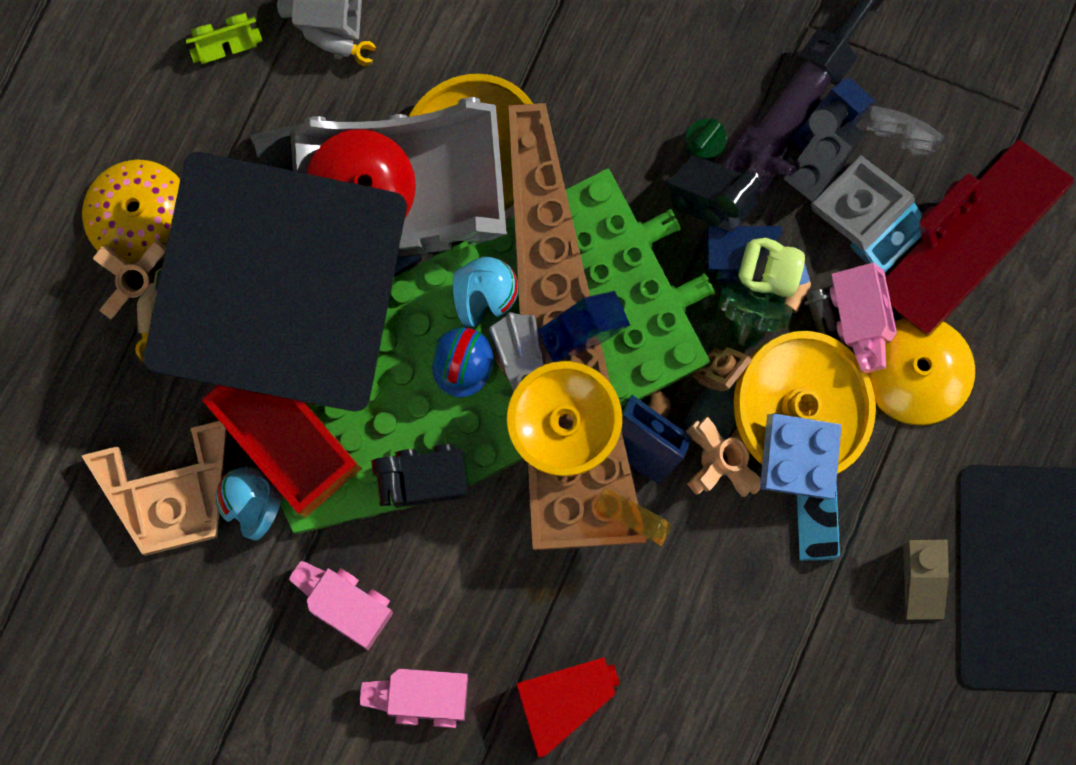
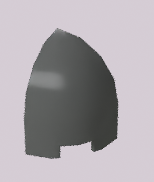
[249,126,296,170]

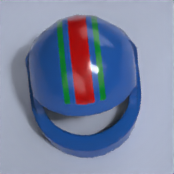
[432,327,494,397]

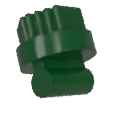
[686,118,727,161]

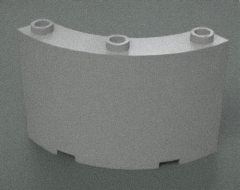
[290,97,507,258]

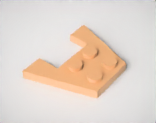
[81,421,228,556]

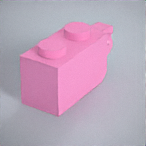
[830,262,897,373]
[289,561,393,651]
[360,669,468,728]

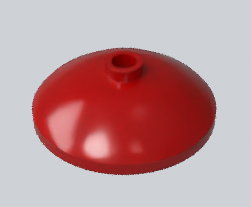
[306,129,416,218]

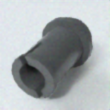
[804,288,837,335]

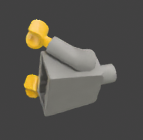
[277,0,376,66]

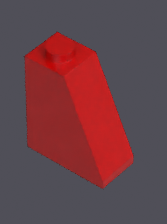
[517,657,620,759]

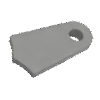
[489,312,543,391]

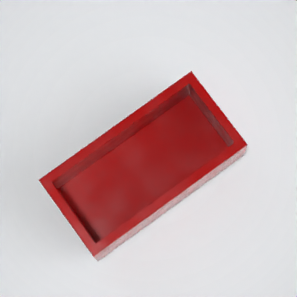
[202,385,362,518]

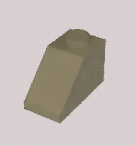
[903,540,949,620]

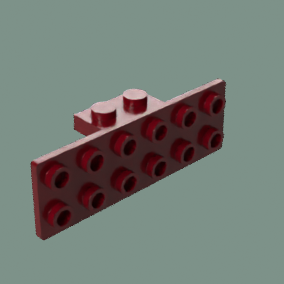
[886,140,1074,336]

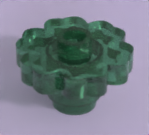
[717,283,793,347]

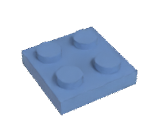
[760,413,842,500]

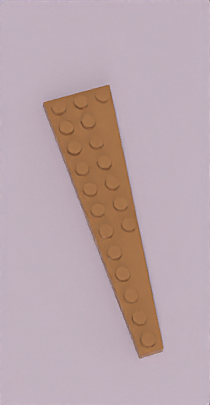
[508,103,647,551]

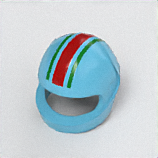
[453,256,518,327]
[215,466,283,540]

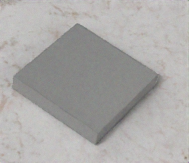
[810,155,915,251]

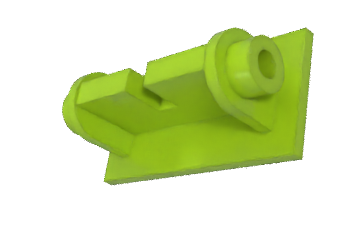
[186,12,263,64]

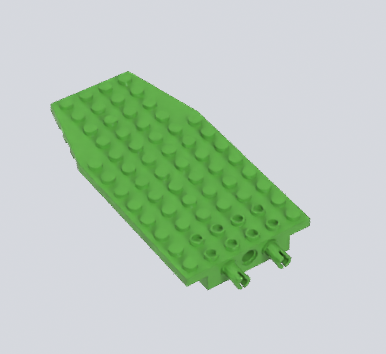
[280,168,715,534]

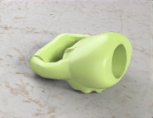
[738,238,805,297]

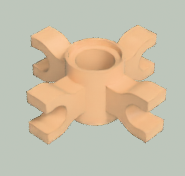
[93,240,166,319]
[685,417,761,497]

